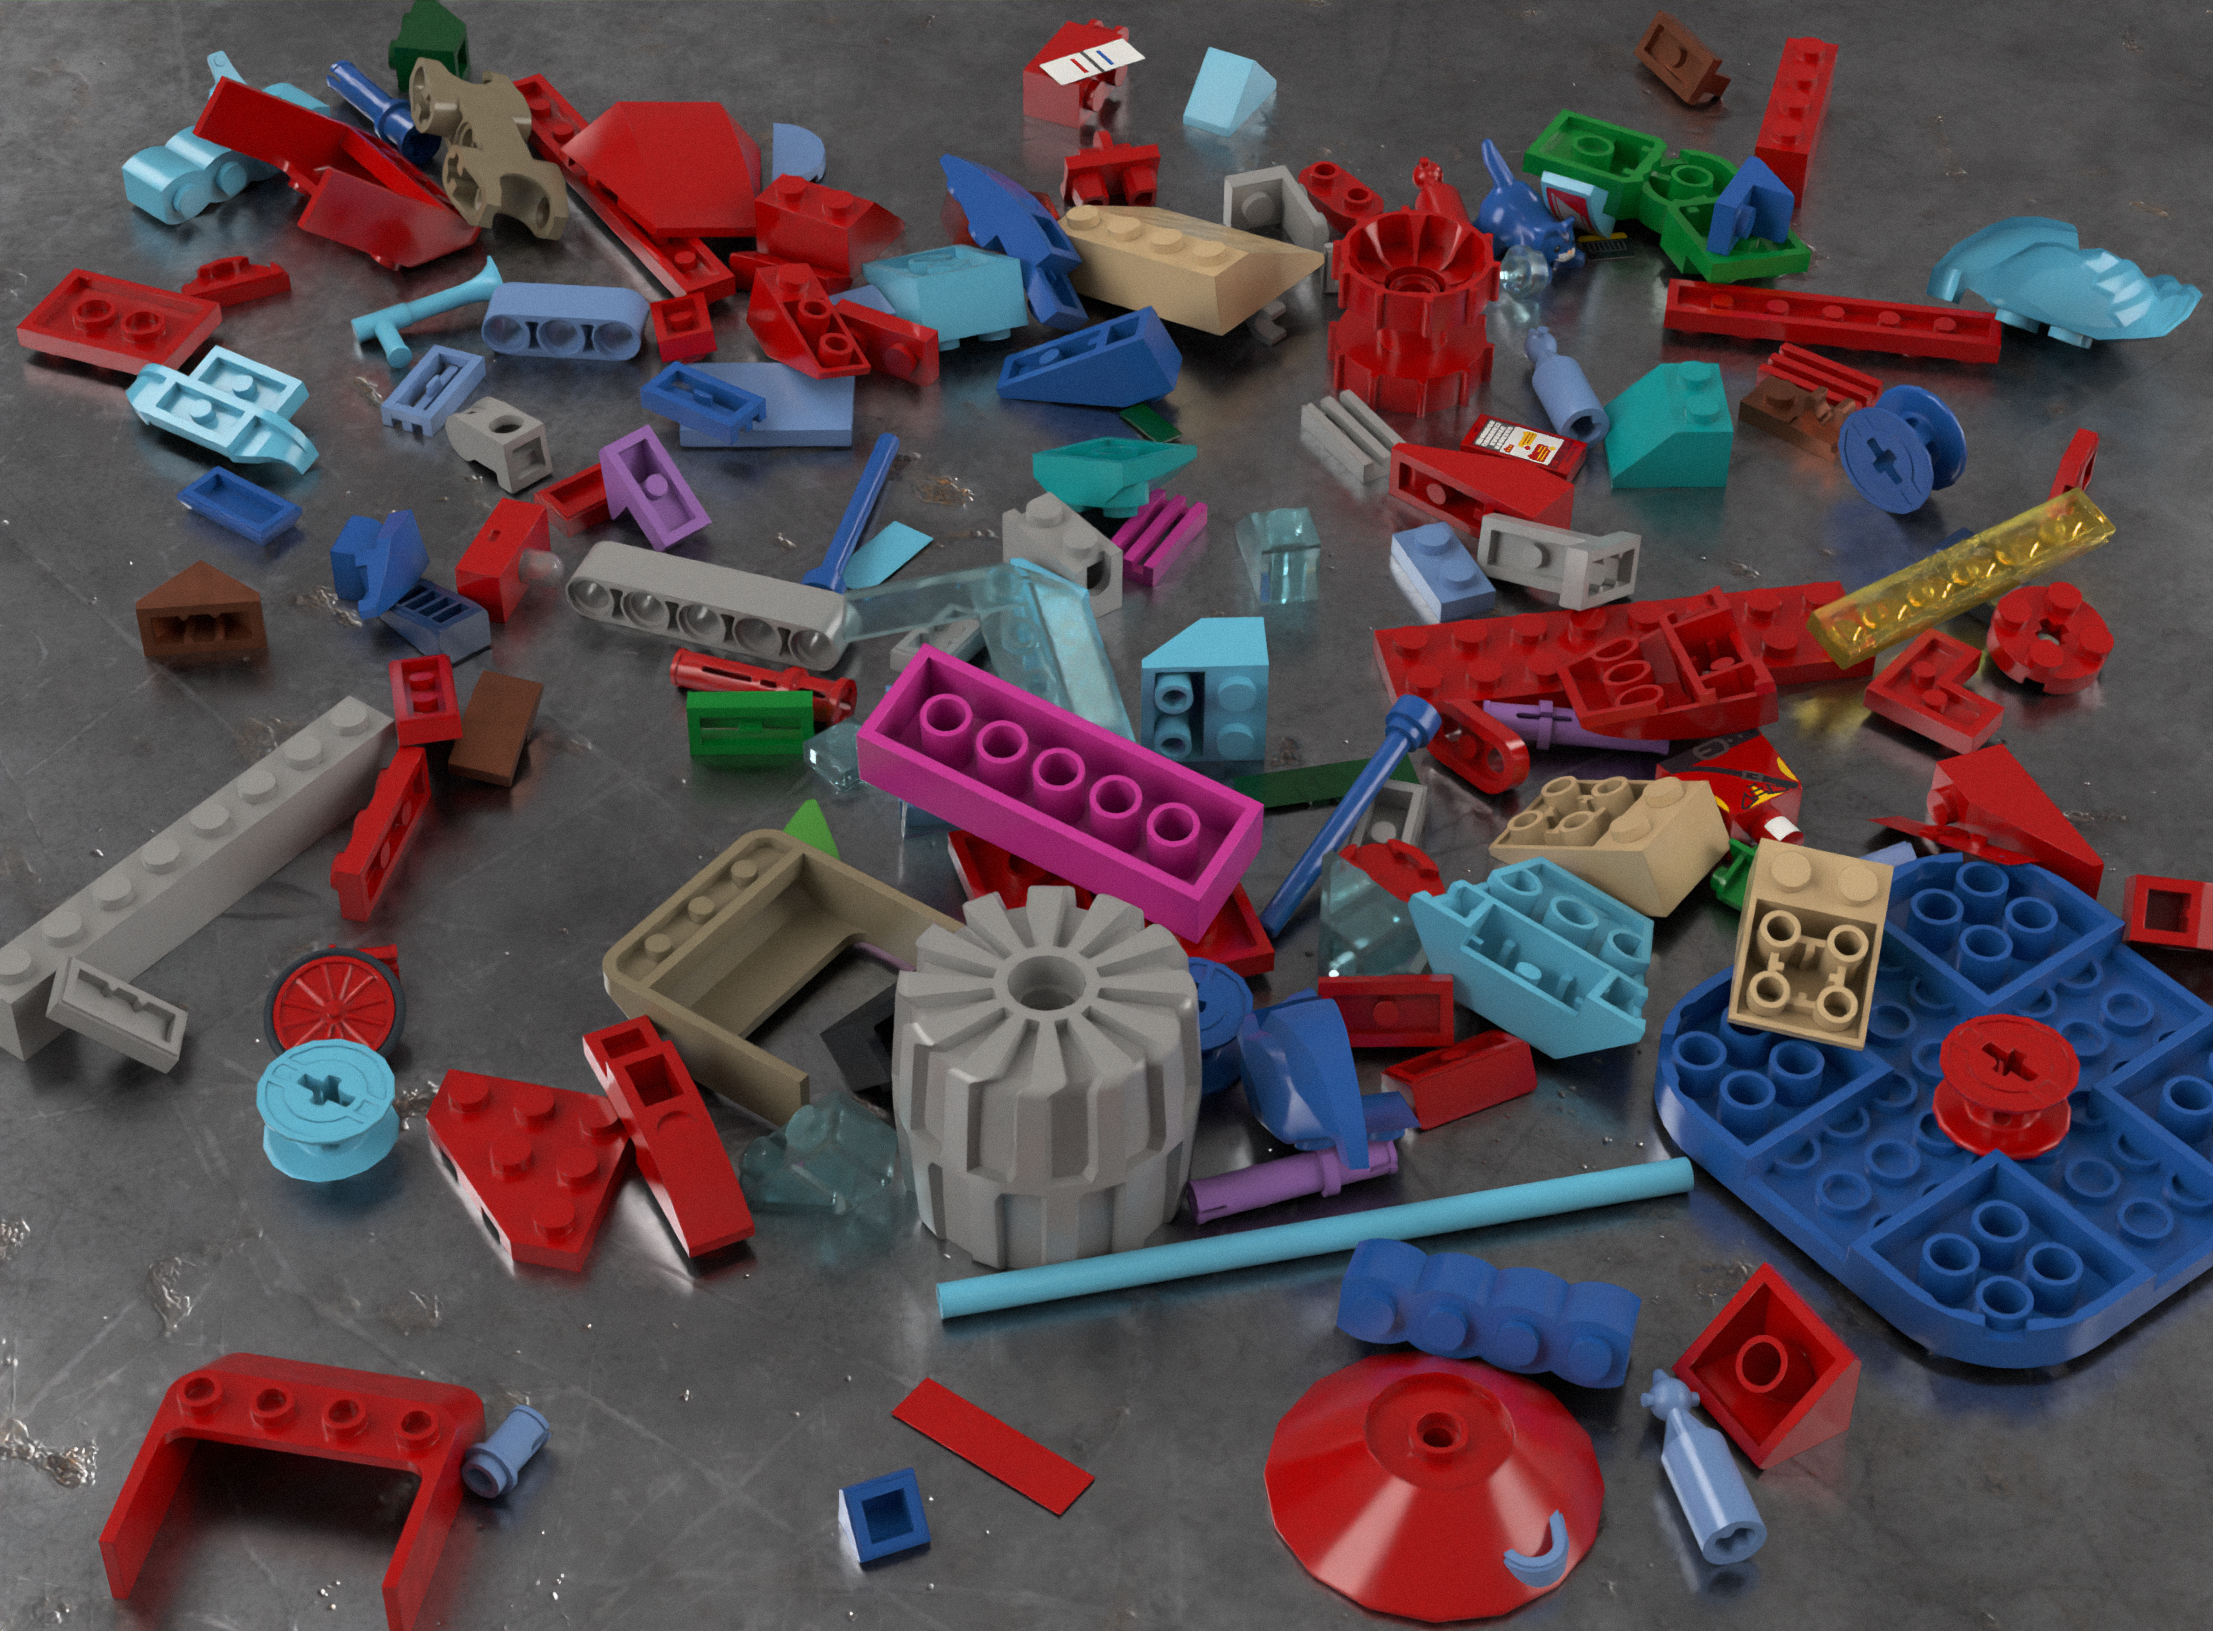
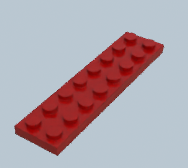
[1373,581,1876,709]

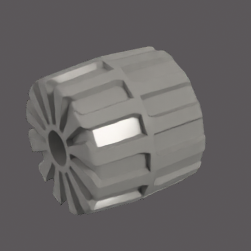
[891,885,1202,1270]

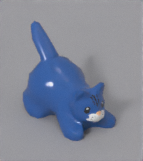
[1472,139,1586,285]

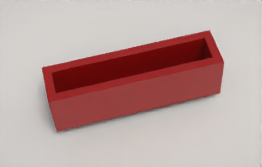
[1754,37,1839,208]

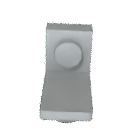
[1223,165,1329,253]

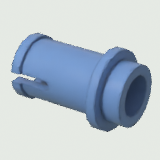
[462,1405,551,1498]

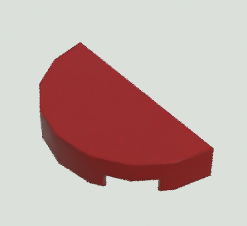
[181,256,291,308]
[1329,839,1445,926]

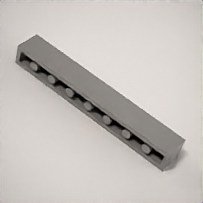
[0,695,399,1062]

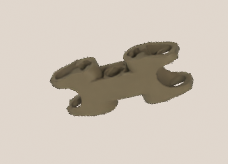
[409,57,568,241]

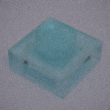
[803,716,864,792]

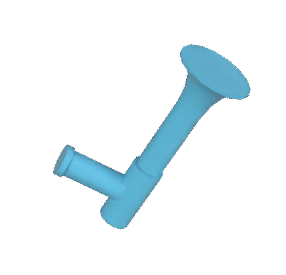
[351,256,503,368]

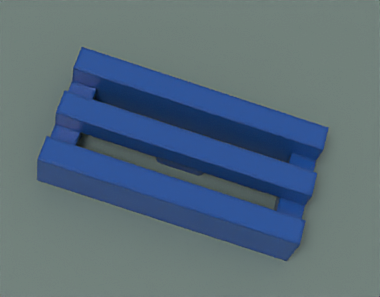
[640,361,767,445]

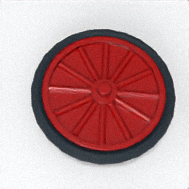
[263,947,407,1060]

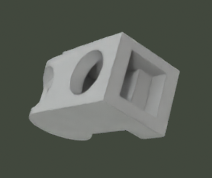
[445,396,553,494]

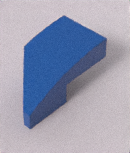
[354,509,430,620]

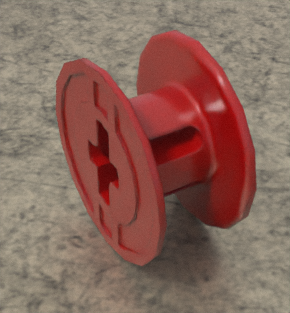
[1932,1014,2080,1160]

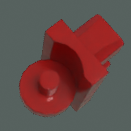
[1060,130,1161,207]

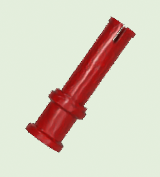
[670,648,857,733]

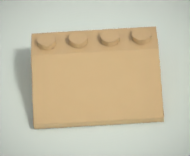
[1057,205,1325,336]

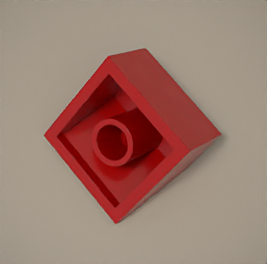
[754,173,905,280]

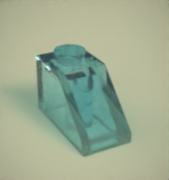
[1235,507,1321,606]

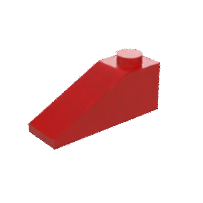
[1388,442,1575,539]
[1927,743,2105,901]

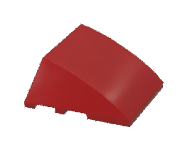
[559,101,761,237]
[1556,585,1779,741]

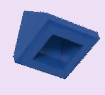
[838,1467,932,1563]

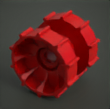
[1327,205,1501,418]

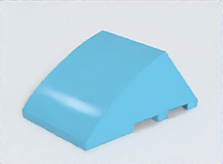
[1407,856,1654,1059]

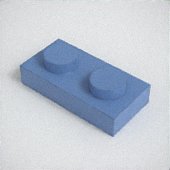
[1391,521,1496,622]

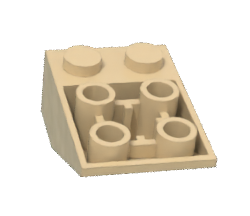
[1488,776,1730,917]
[1727,838,1894,1051]

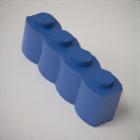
[1336,1238,1642,1388]

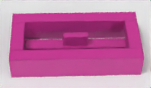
[1110,488,1207,587]

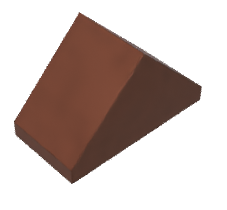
[135,559,267,656]

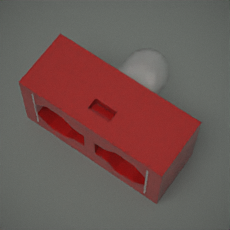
[455,498,566,624]

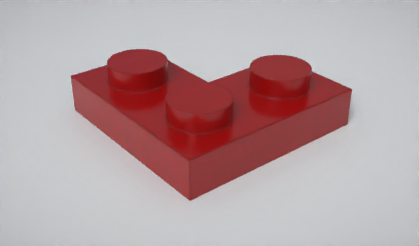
[1863,627,2005,754]

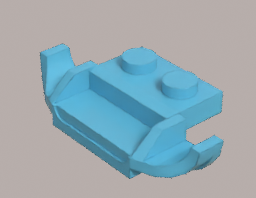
[125,345,320,475]

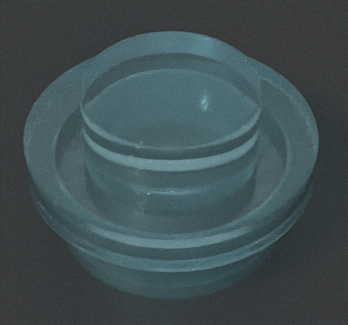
[1500,245,1548,300]

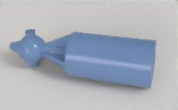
[1524,326,1610,449]
[1640,1369,1767,1565]

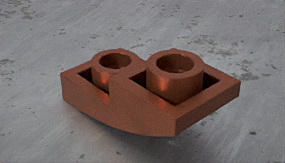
[448,670,544,787]

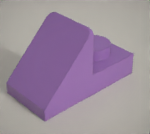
[598,424,712,553]

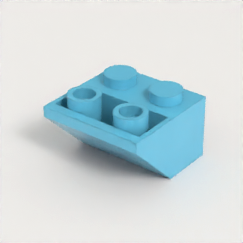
[1140,617,1269,762]

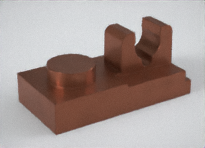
[1633,10,1732,105]
[1738,375,1856,463]

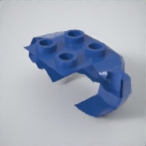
[1237,986,1421,1170]

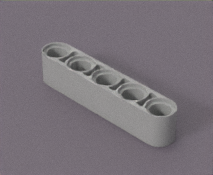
[565,541,861,671]

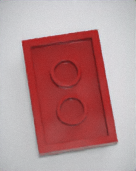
[16,268,222,375]

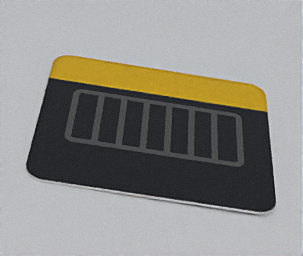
[1578,232,1636,261]

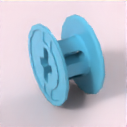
[256,1039,400,1182]

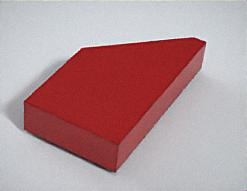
[2038,428,2100,538]

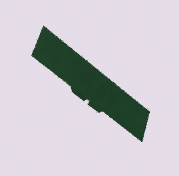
[1232,753,1421,808]

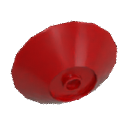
[1263,1350,1606,1623]

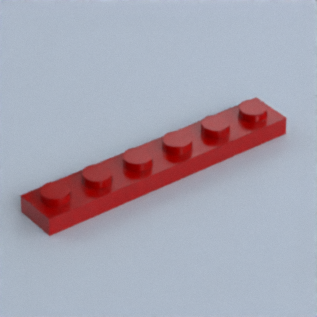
[1663,278,2002,364]

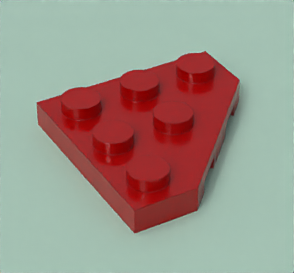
[425,1069,635,1273]

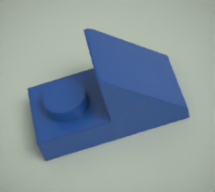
[1706,155,1795,256]

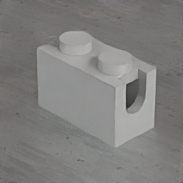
[1002,492,1123,622]

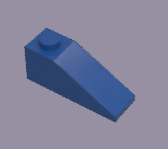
[996,306,1183,407]

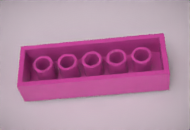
[856,643,1264,944]

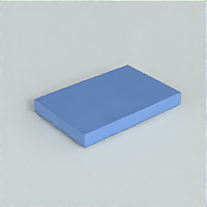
[679,362,855,447]

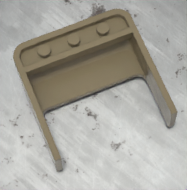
[602,828,965,1140]

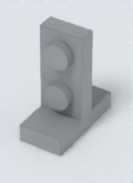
[1476,513,1642,611]

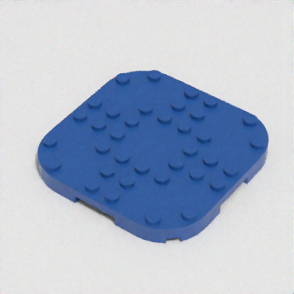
[1654,852,2213,1369]

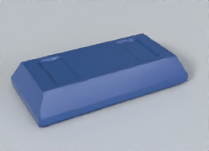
[176,466,303,547]

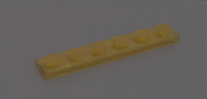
[1805,487,2116,670]

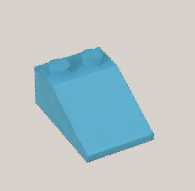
[861,244,1029,351]

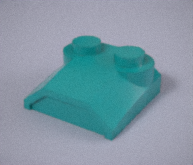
[1033,436,1197,518]

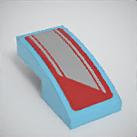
[1541,171,1616,239]

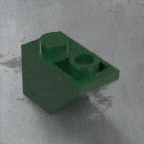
[388,0,471,92]

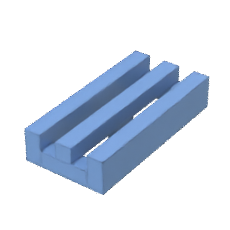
[380,344,486,437]

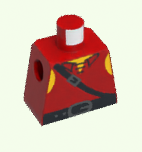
[1655,728,1804,862]

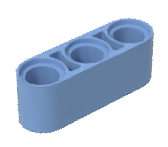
[481,282,650,361]

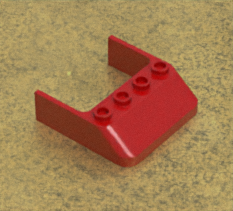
[192,76,482,271]
[98,1352,487,1631]

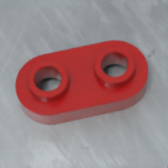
[1298,161,1384,234]
[1426,696,1530,794]

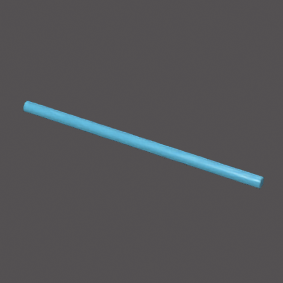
[936,1157,1694,1319]

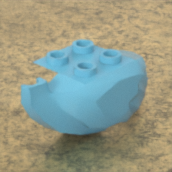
[1926,217,2203,349]

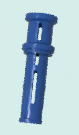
[326,60,442,164]

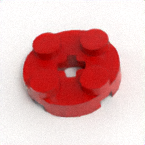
[1986,581,2114,694]

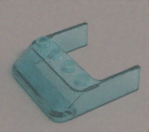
[841,563,1137,840]

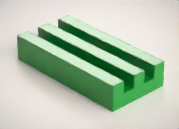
[686,691,815,755]

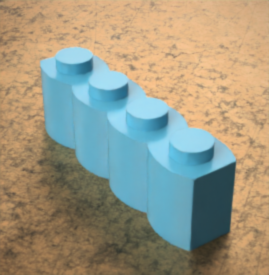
[122,83,331,225]

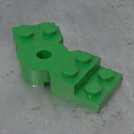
[1522,109,1812,284]

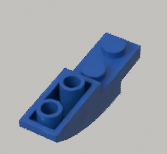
[939,153,1089,332]

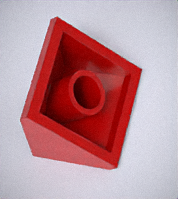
[1671,1262,1862,1470]

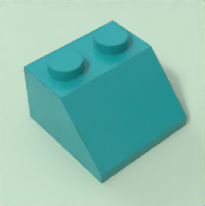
[1603,361,1734,488]

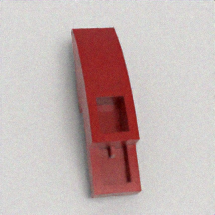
[583,1015,755,1258]

